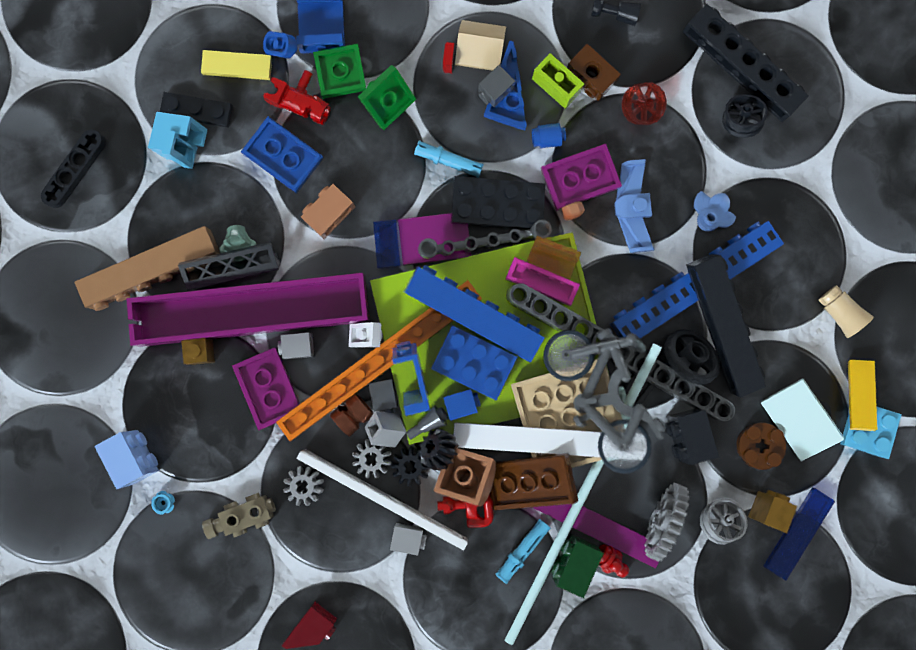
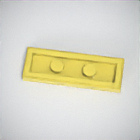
[201,50,272,80]

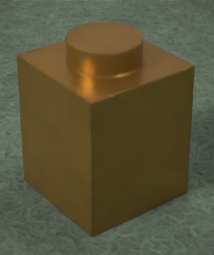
[181,338,215,365]

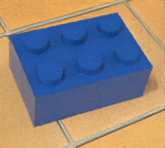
[431,325,517,401]

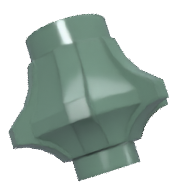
[219,225,257,261]

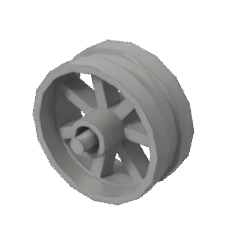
[700,499,747,545]

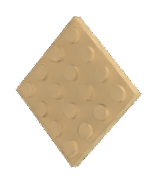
[511,359,625,468]

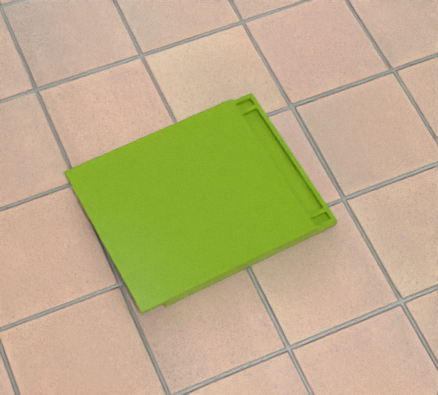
[370,232,610,445]

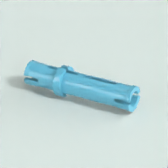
[414,140,484,178]
[495,518,551,584]

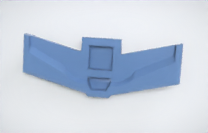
[614,159,654,253]

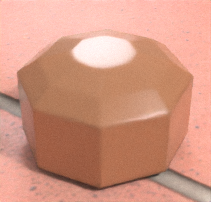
[561,201,585,220]

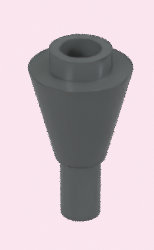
[406,405,449,440]

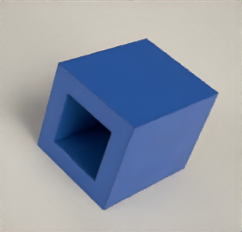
[443,389,481,421]

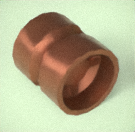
[330,393,374,437]

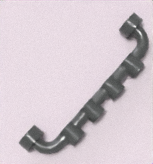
[418,220,552,259]

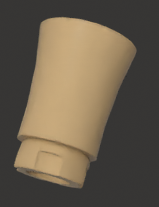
[819,285,874,338]

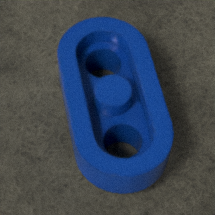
[263,31,298,59]

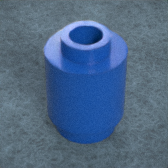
[532,123,566,149]

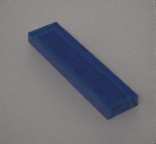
[764,487,835,581]

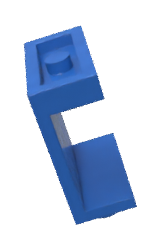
[296,0,345,53]
[392,341,430,416]

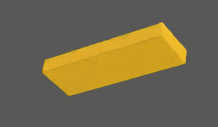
[848,360,877,431]

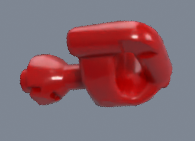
[437,494,494,528]

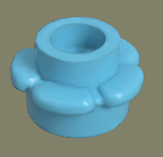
[151,491,175,515]

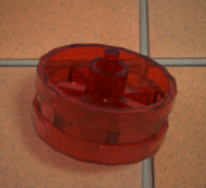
[622,82,667,125]

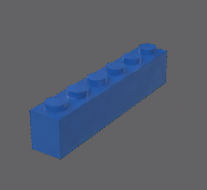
[403,265,545,363]

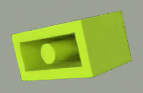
[532,53,584,109]

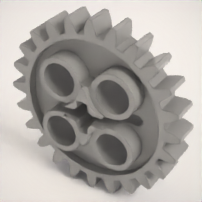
[644,483,690,561]

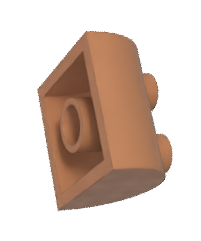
[434,448,496,507]

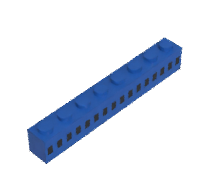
[610,221,784,338]

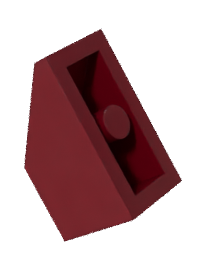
[282,602,337,649]

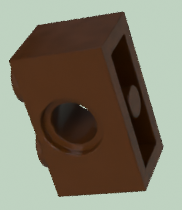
[567,44,621,101]

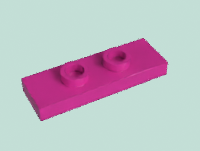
[505,257,580,306]

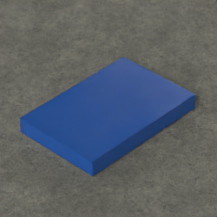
[241,116,324,194]

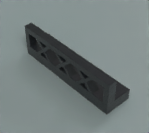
[178,242,280,291]

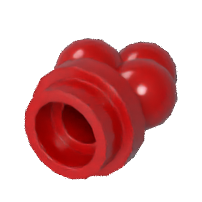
[598,544,629,578]

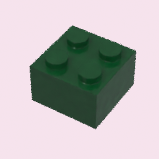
[550,533,604,599]

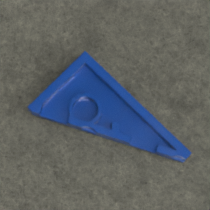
[484,41,527,131]

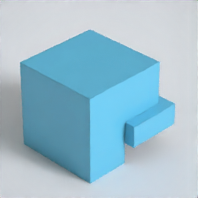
[148,112,208,169]

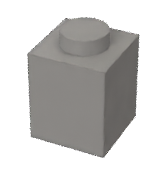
[278,333,315,359]
[365,411,406,448]
[390,523,427,556]

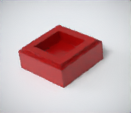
[443,42,454,73]

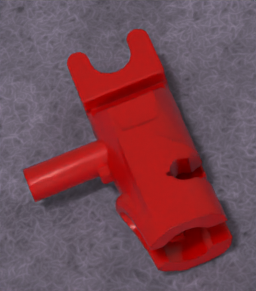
[263,70,331,125]

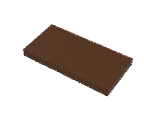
[490,453,579,510]

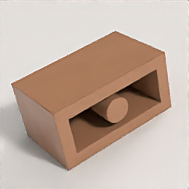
[301,184,355,239]

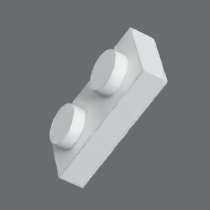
[349,322,382,348]

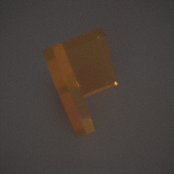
[527,236,582,280]

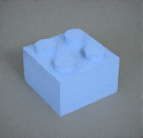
[95,430,159,489]

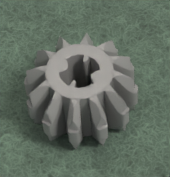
[352,439,392,479]
[283,466,324,506]

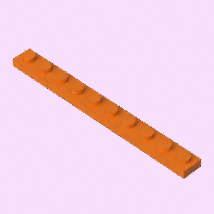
[276,280,482,441]

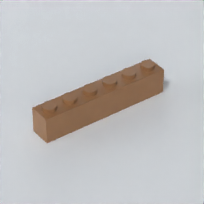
[75,226,220,311]

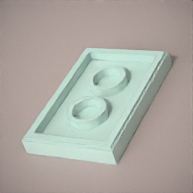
[761,378,844,461]

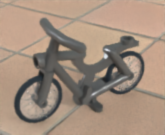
[543,328,666,473]

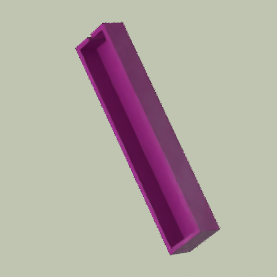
[126,273,370,347]

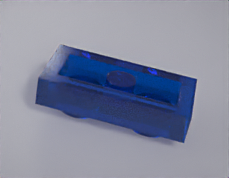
[373,220,401,269]

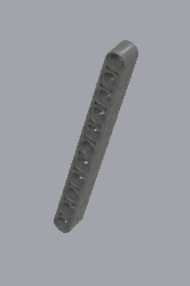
[506,283,735,421]

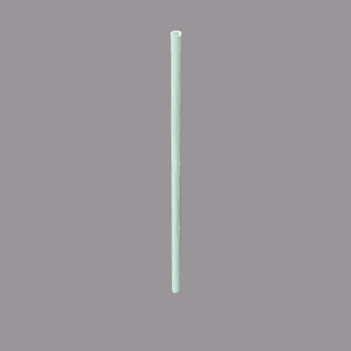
[505,343,662,645]

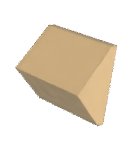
[455,20,506,71]

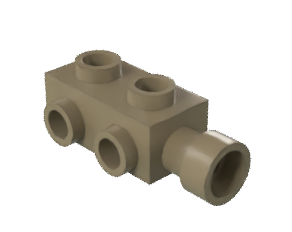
[202,492,276,539]

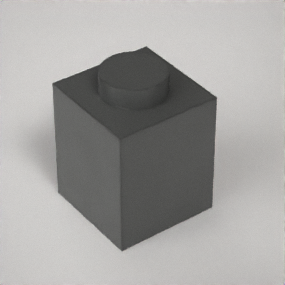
[478,65,515,107]
[369,379,398,413]

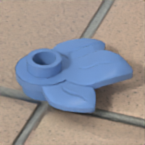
[694,191,736,231]

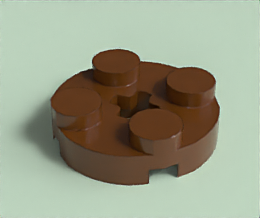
[736,422,786,470]

